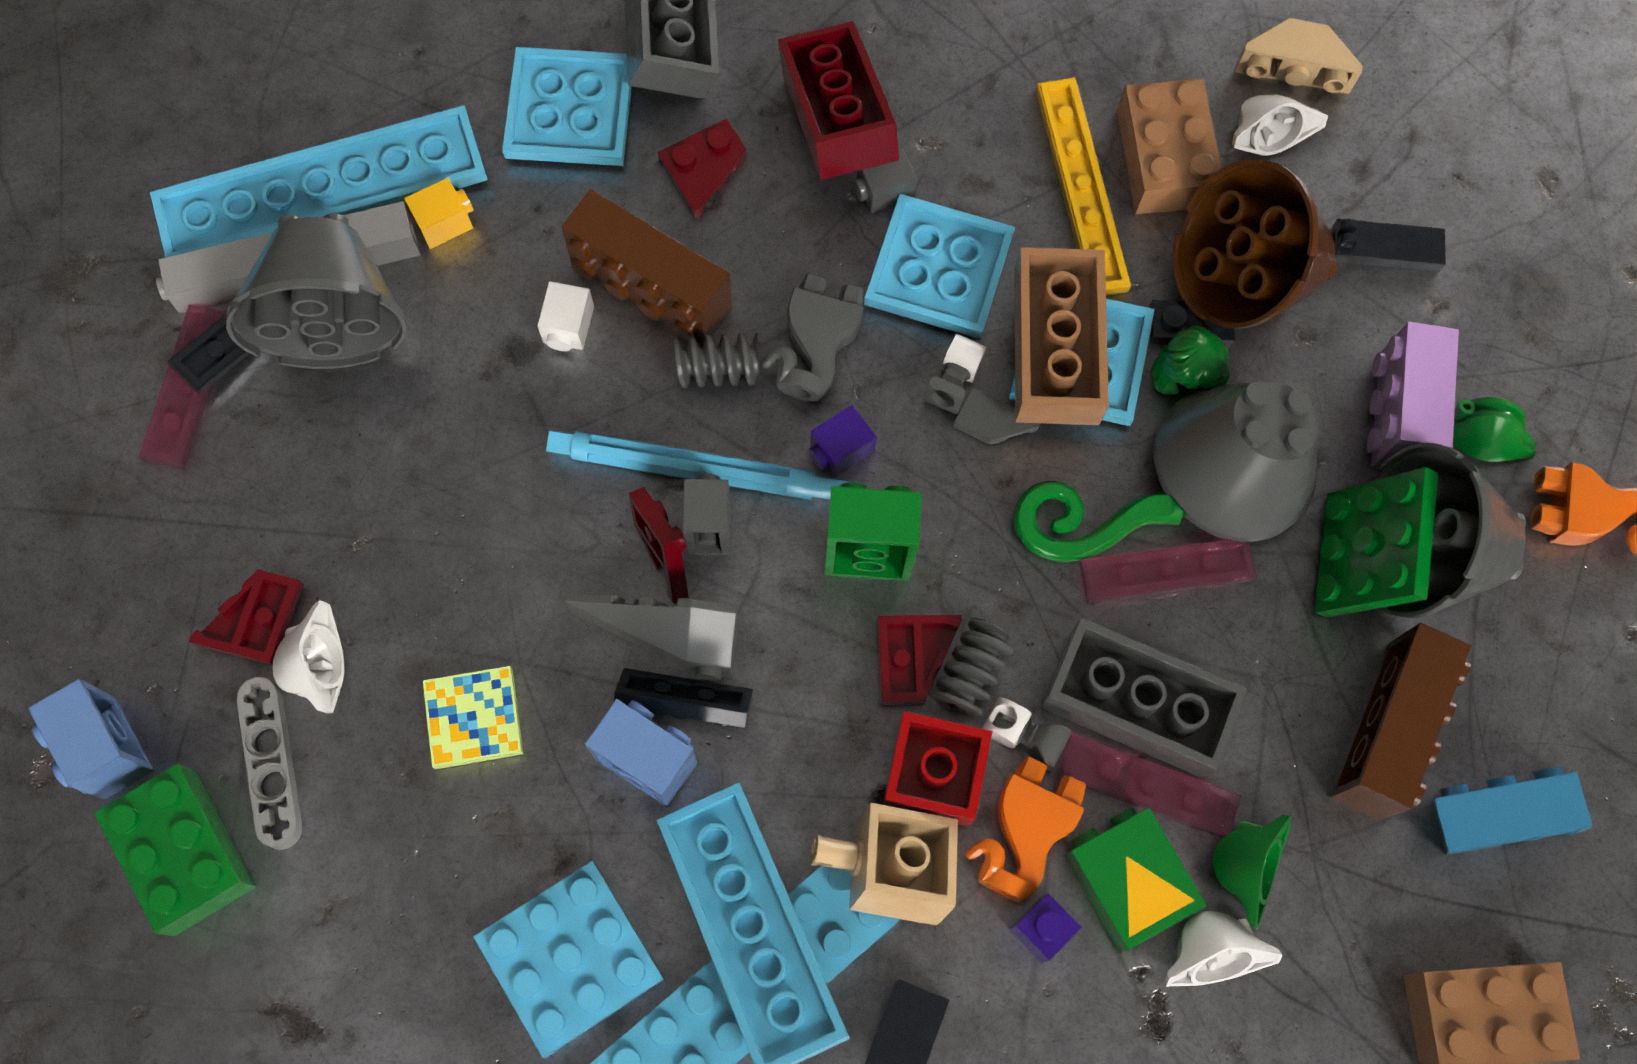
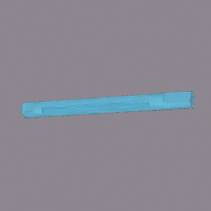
[546,430,859,501]

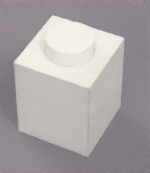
[537,281,594,351]

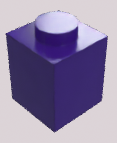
[808,404,877,478]
[1009,893,1082,963]

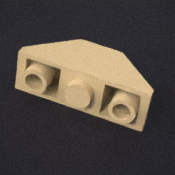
[1235,18,1363,94]

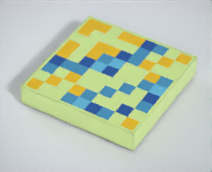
[423,666,524,770]

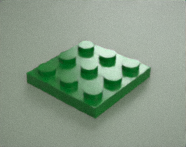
[1314,467,1438,618]

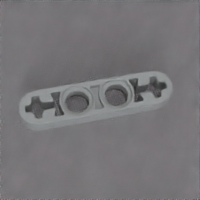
[237,677,302,850]

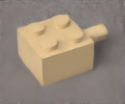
[810,803,958,926]

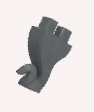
[761,273,863,402]

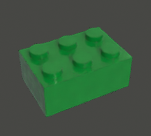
[825,482,922,581]
[94,764,257,937]

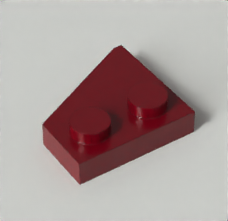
[658,118,747,219]
[628,487,689,603]
[189,570,304,666]
[877,615,962,705]

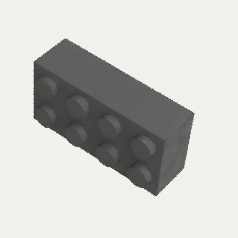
[625,0,719,99]
[1041,617,1248,779]

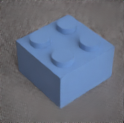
[28,679,154,800]
[585,699,698,808]

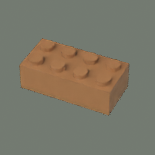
[1014,247,1109,425]

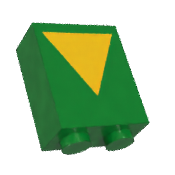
[1064,807,1207,953]

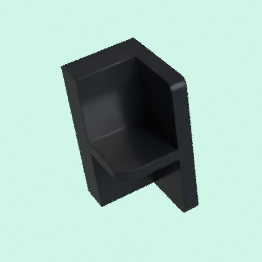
[865,979,950,1064]

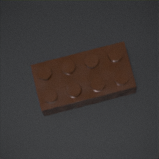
[561,189,732,344]
[1330,622,1472,821]

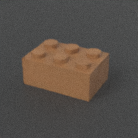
[1117,79,1221,214]
[1403,962,1581,1064]

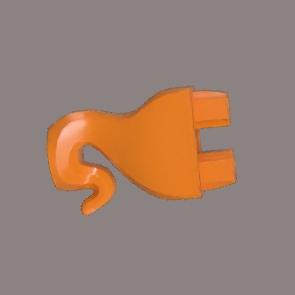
[1530,462,1637,556]
[965,756,1086,902]

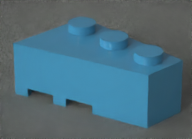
[1432,766,1593,855]

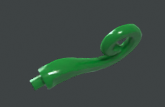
[1013,481,1188,563]

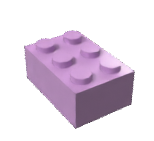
[1367,321,1459,470]

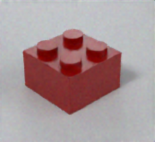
[882,711,992,827]

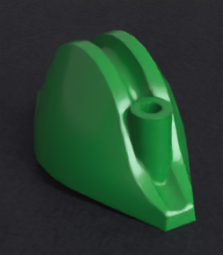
[1453,397,1536,462]
[1213,815,1292,930]

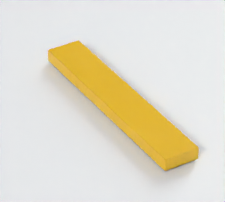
[1036,77,1131,296]

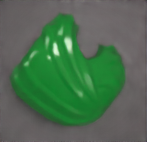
[1151,326,1230,395]

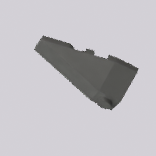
[563,592,740,681]

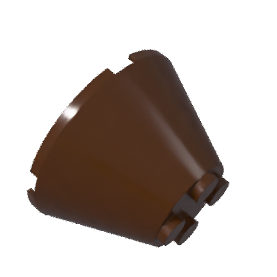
[1173,159,1337,329]

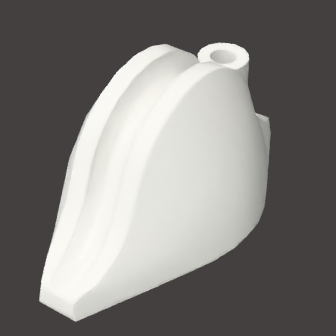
[1232,95,1328,155]
[272,600,344,713]
[1165,911,1283,987]

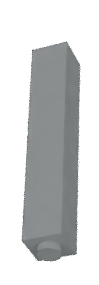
[156,201,421,313]

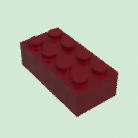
[778,21,899,180]

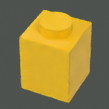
[404,178,474,249]

